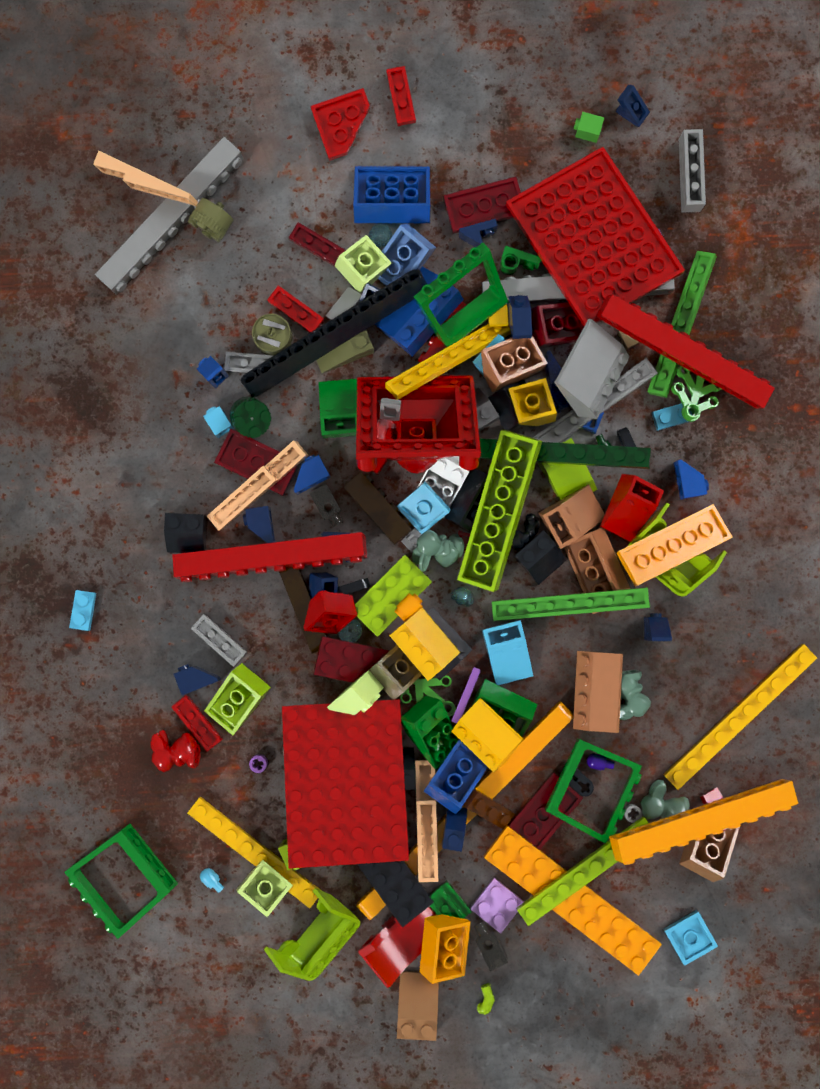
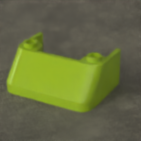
[627,502,727,596]
[264,888,361,981]

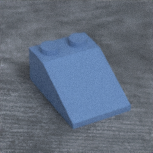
[378,223,436,286]

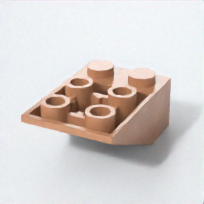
[539,484,605,549]

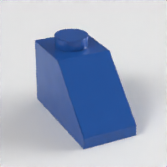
[197,356,229,389]
[294,455,331,495]
[673,460,709,500]

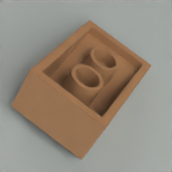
[679,827,740,882]
[397,971,439,1041]

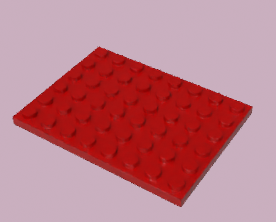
[505,147,685,326]
[282,699,409,869]

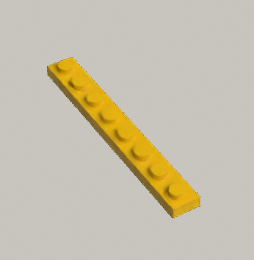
[385,323,511,400]
[187,797,322,908]

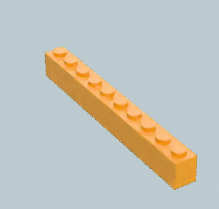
[609,779,798,865]

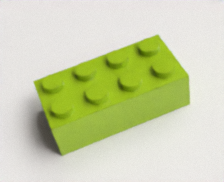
[355,555,432,637]

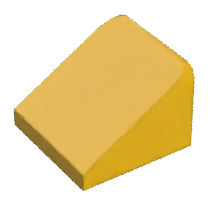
[488,304,508,327]

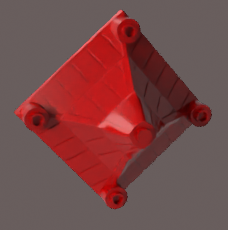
[356,375,481,474]

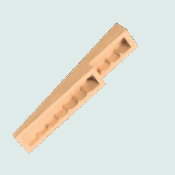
[93,151,198,206]
[207,440,309,531]
[415,760,438,882]

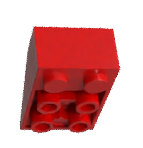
[600,474,664,542]

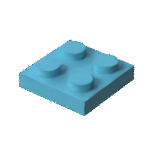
[397,482,451,534]
[663,910,718,966]

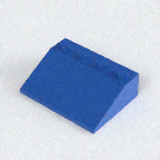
[353,166,430,223]
[374,266,463,357]

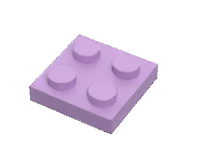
[470,877,524,934]

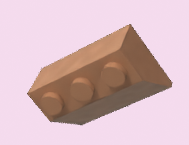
[481,336,548,392]

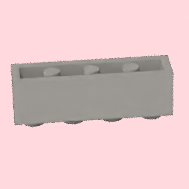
[679,129,706,212]

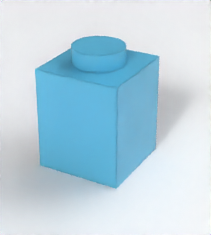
[203,406,234,438]

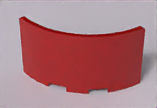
[358,906,437,988]

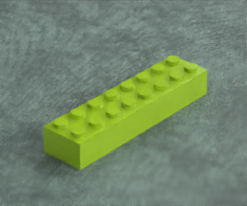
[457,430,542,592]

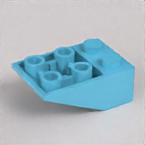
[482,620,533,685]

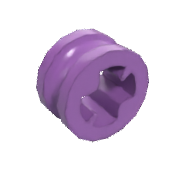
[249,754,268,773]

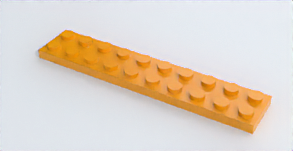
[483,825,662,976]

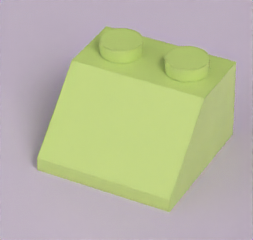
[335,235,392,293]
[327,670,384,715]
[236,860,293,917]

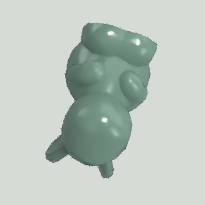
[412,530,464,572]
[620,670,651,720]
[641,779,690,820]

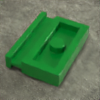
[429,880,472,919]

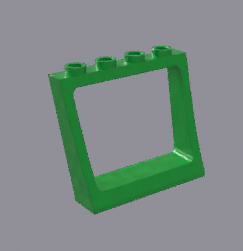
[413,243,509,347]
[544,738,642,843]
[64,824,178,939]

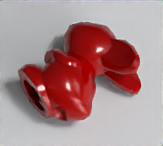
[150,730,201,772]

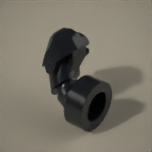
[512,513,541,550]

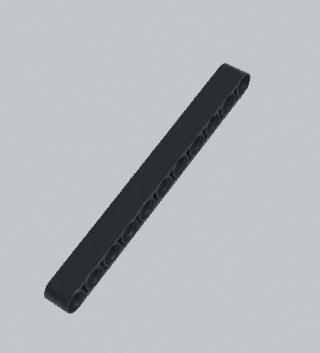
[241,269,427,397]

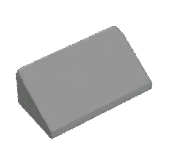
[326,287,362,320]

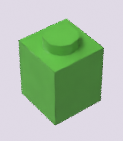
[573,112,604,143]

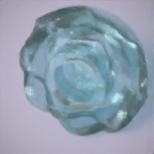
[369,224,393,247]
[451,587,474,607]
[339,619,362,642]

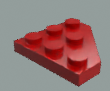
[310,88,370,161]

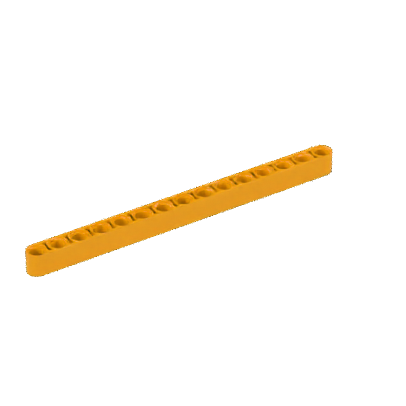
[356,701,574,920]

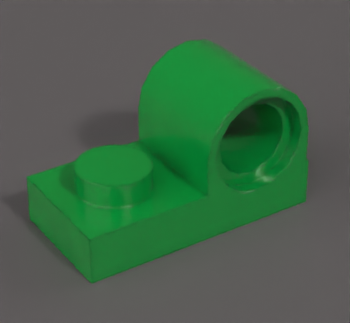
[500,246,541,275]

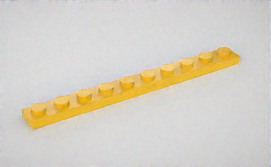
[663,644,817,790]

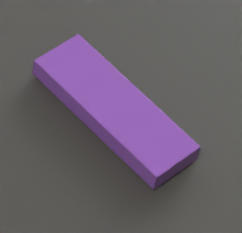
[452,667,481,723]

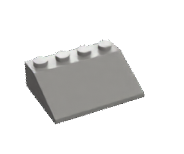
[554,319,630,419]

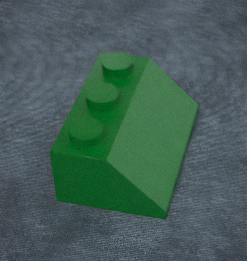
[470,679,538,737]

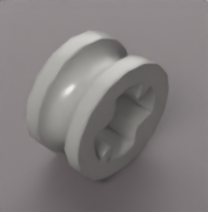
[624,804,642,823]

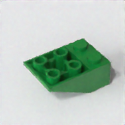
[319,379,357,439]
[401,696,459,769]

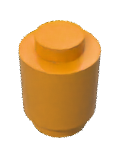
[394,593,423,622]

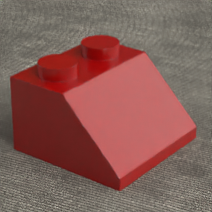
[304,590,357,634]

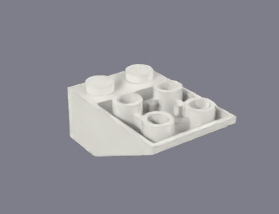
[417,456,470,518]

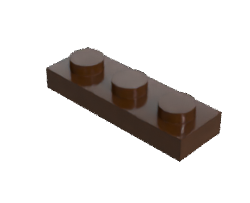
[464,788,515,829]

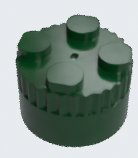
[230,396,271,438]

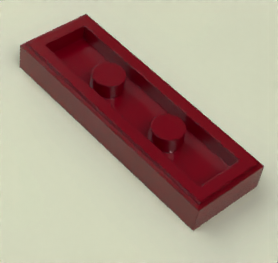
[288,222,346,267]

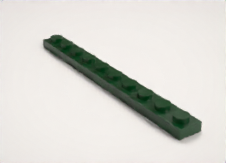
[479,438,651,469]

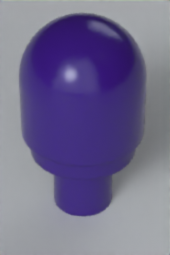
[587,753,615,771]

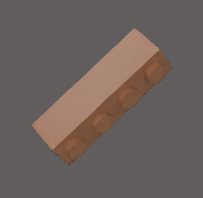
[564,528,631,614]
[573,651,623,733]

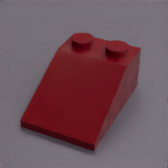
[531,303,584,348]

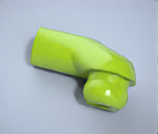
[477,983,495,1015]

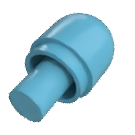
[200,868,224,893]

